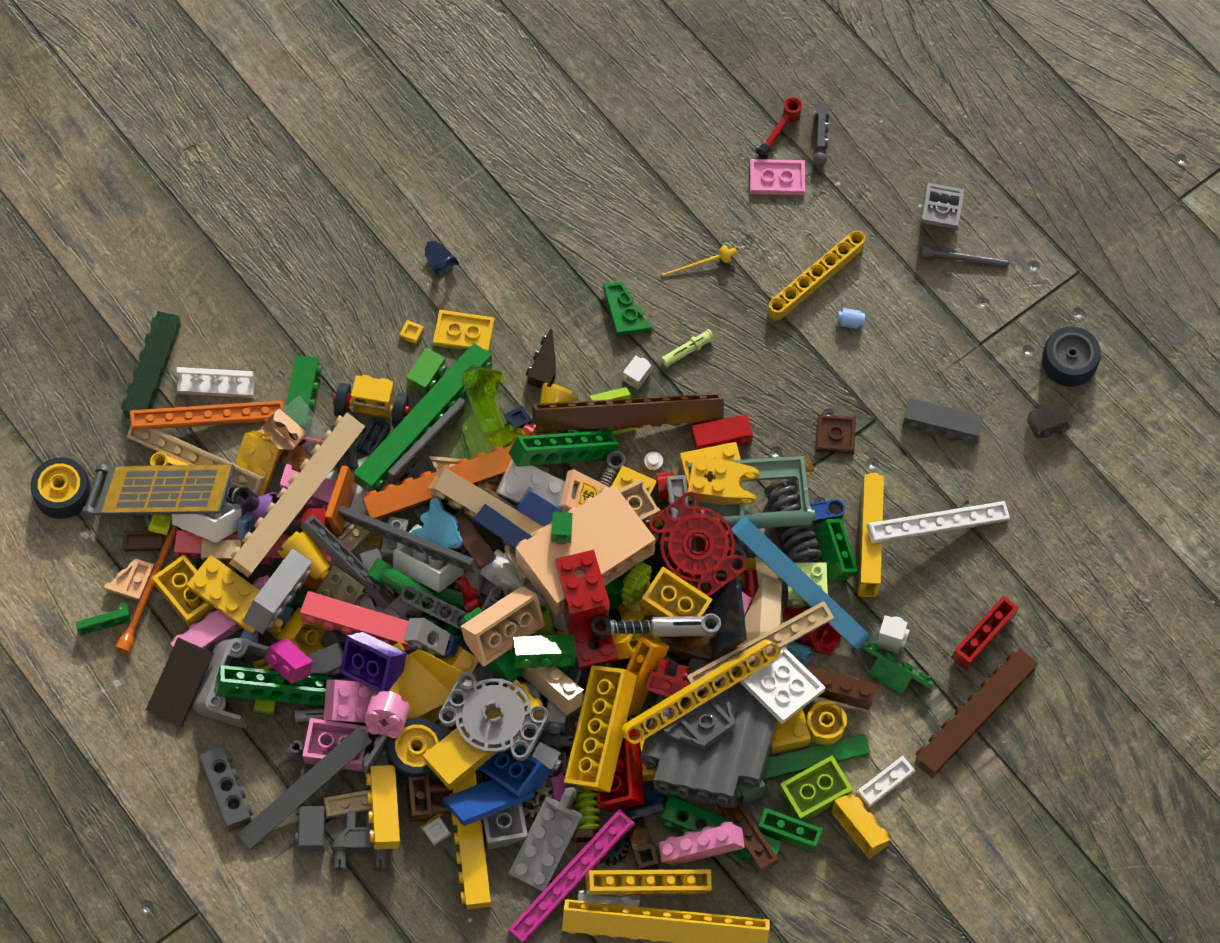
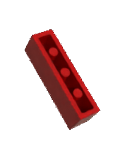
[951,595,1019,671]

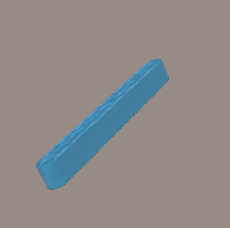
[732,516,871,651]

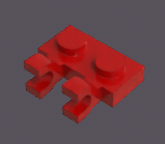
[645,658,690,702]

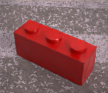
[691,414,753,450]

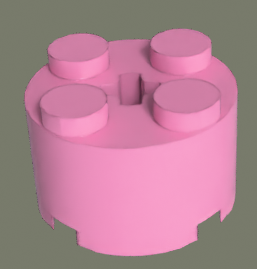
[365,691,410,738]

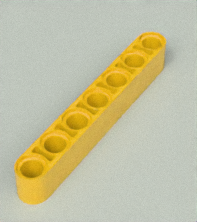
[768,231,865,321]

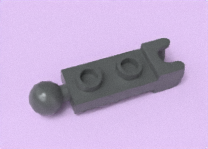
[813,103,830,166]

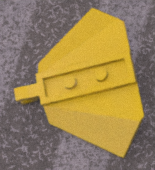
[378,641,463,719]

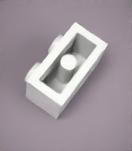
[876,615,909,653]

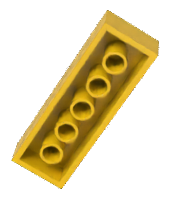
[564,665,637,793]

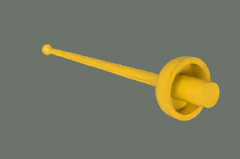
[661,245,737,277]

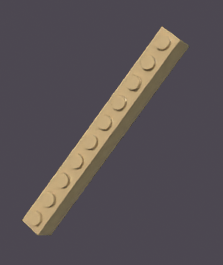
[230,413,365,577]

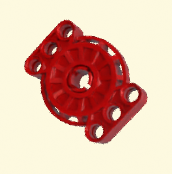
[648,492,746,596]

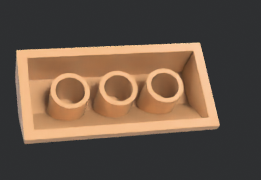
[461,586,545,667]

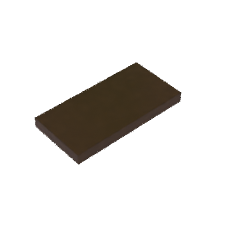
[146,637,215,726]

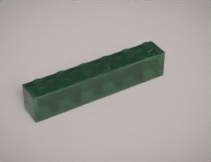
[121,311,181,419]

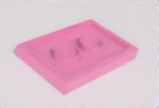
[750,159,805,195]

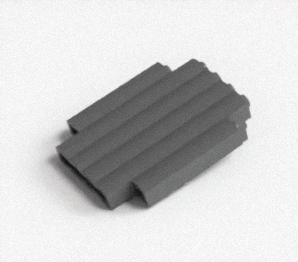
[640,658,778,808]

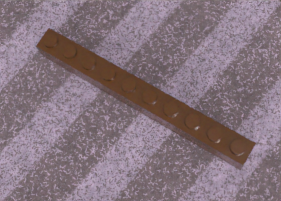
[532,393,724,434]
[677,636,877,710]

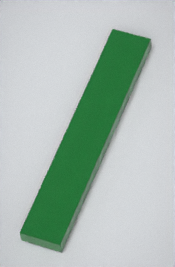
[762,734,871,781]

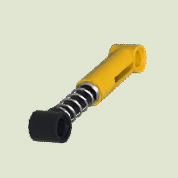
[150,452,259,512]

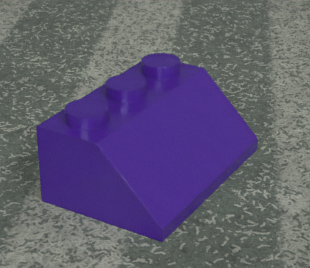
[340,632,407,692]

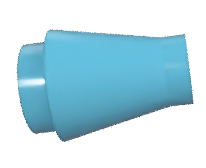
[787,641,813,665]

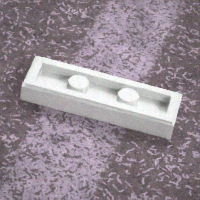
[856,756,916,808]

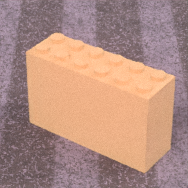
[516,485,656,617]

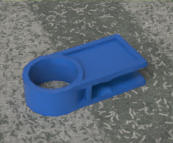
[809,499,845,524]

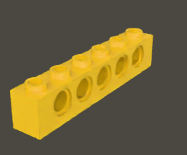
[586,869,712,895]

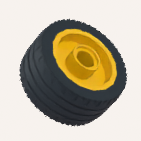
[31,457,91,519]
[386,717,445,780]

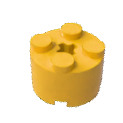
[806,700,847,745]

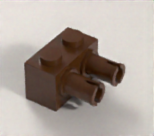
[405,775,450,822]

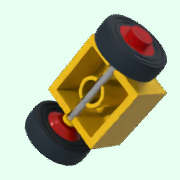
[333,375,410,427]

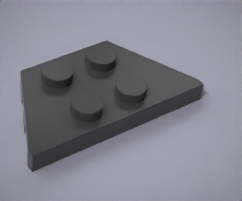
[663,690,735,750]

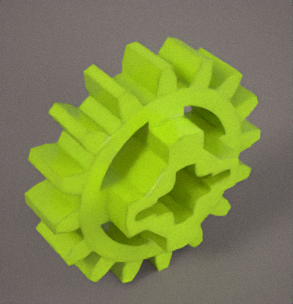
[621,562,652,605]

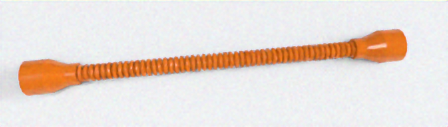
[115,524,179,654]

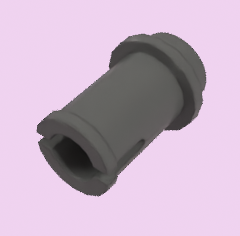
[289,740,304,760]

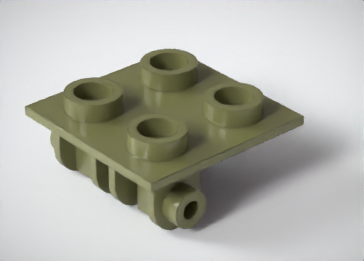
[316,565,365,605]

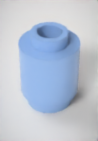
[837,308,865,329]

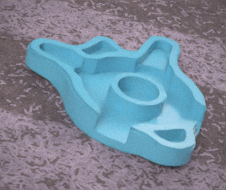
[411,498,463,549]

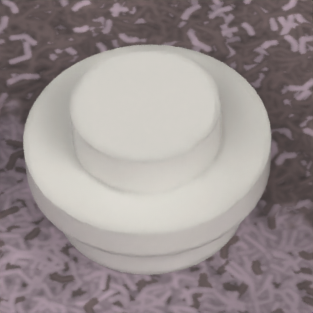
[644,452,663,471]

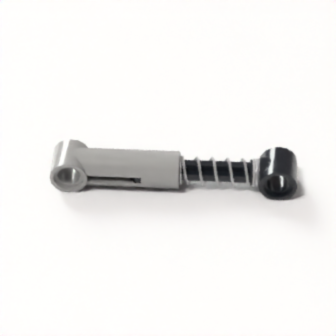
[589,613,721,641]

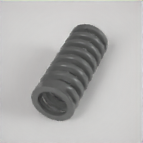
[764,479,822,563]

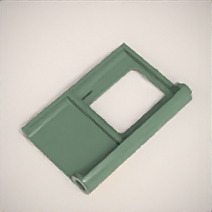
[688,456,815,531]

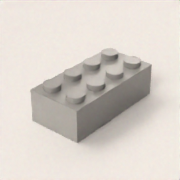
[243,548,312,634]

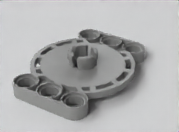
[439,672,548,761]

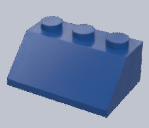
[478,743,552,797]

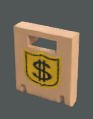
[560,469,607,511]

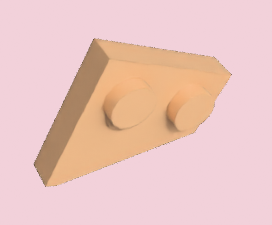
[104,559,154,601]

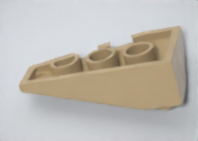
[737,578,782,647]

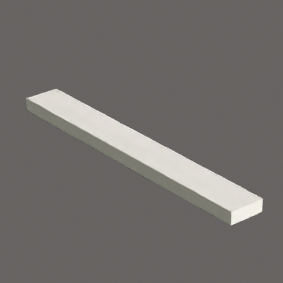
[866,501,1010,544]

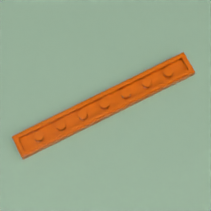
[130,400,285,431]

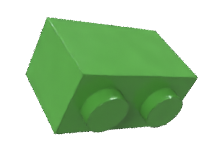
[406,348,447,395]

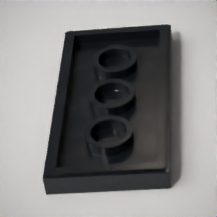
[708,577,747,659]

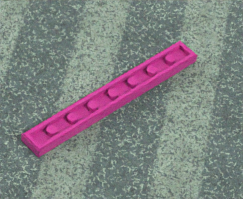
[508,809,635,943]

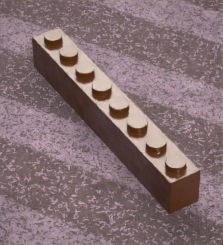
[915,648,1038,779]

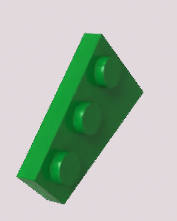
[602,281,653,336]

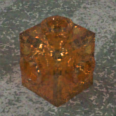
[282,447,310,472]

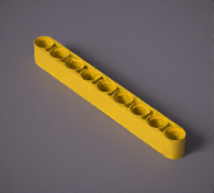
[621,640,781,744]

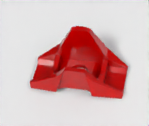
[783,608,841,655]

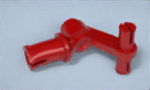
[454,575,489,613]

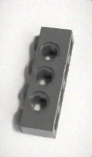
[199,746,253,832]

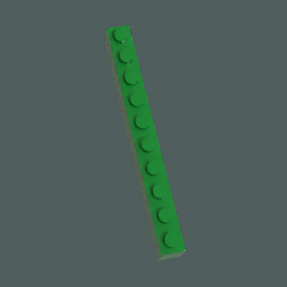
[354,343,492,492]

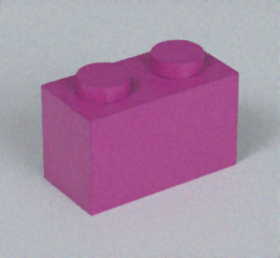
[265,638,313,684]

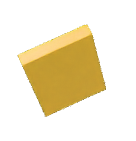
[433,310,495,352]

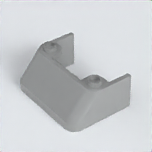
[192,638,269,729]

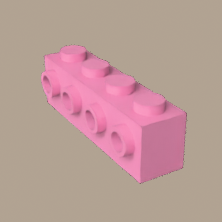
[659,822,745,867]

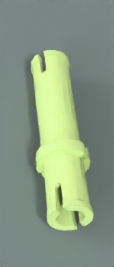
[661,329,715,367]

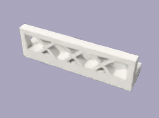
[177,367,255,398]

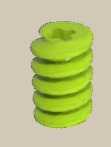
[575,789,601,833]

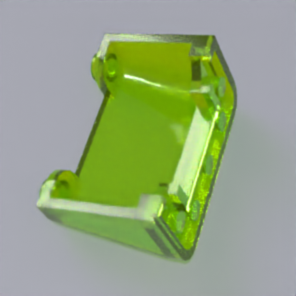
[462,365,526,449]

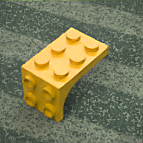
[229,430,284,499]

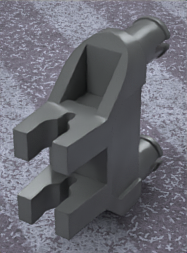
[331,812,391,871]

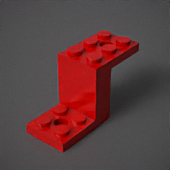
[555,549,618,670]

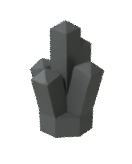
[335,443,359,474]

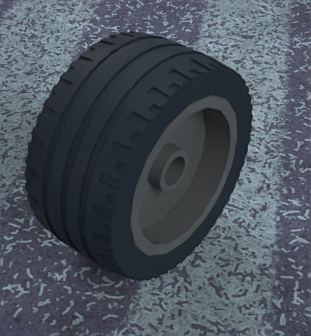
[1042,326,1101,387]

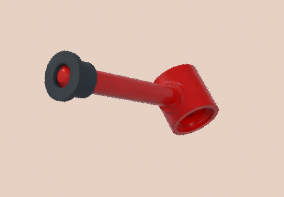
[755,97,802,159]

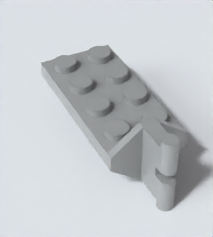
[508,787,583,891]

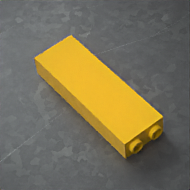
[857,473,884,598]
[423,679,543,791]

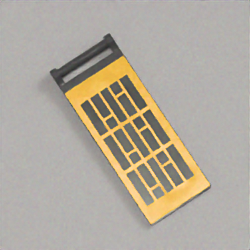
[81,464,235,517]

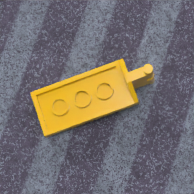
[186,555,283,638]

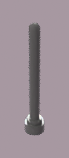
[920,244,1009,267]

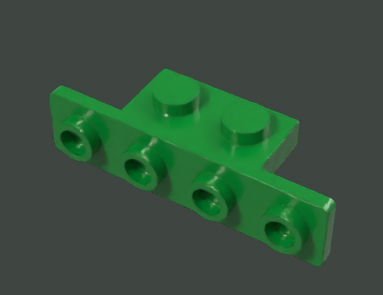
[861,642,934,694]

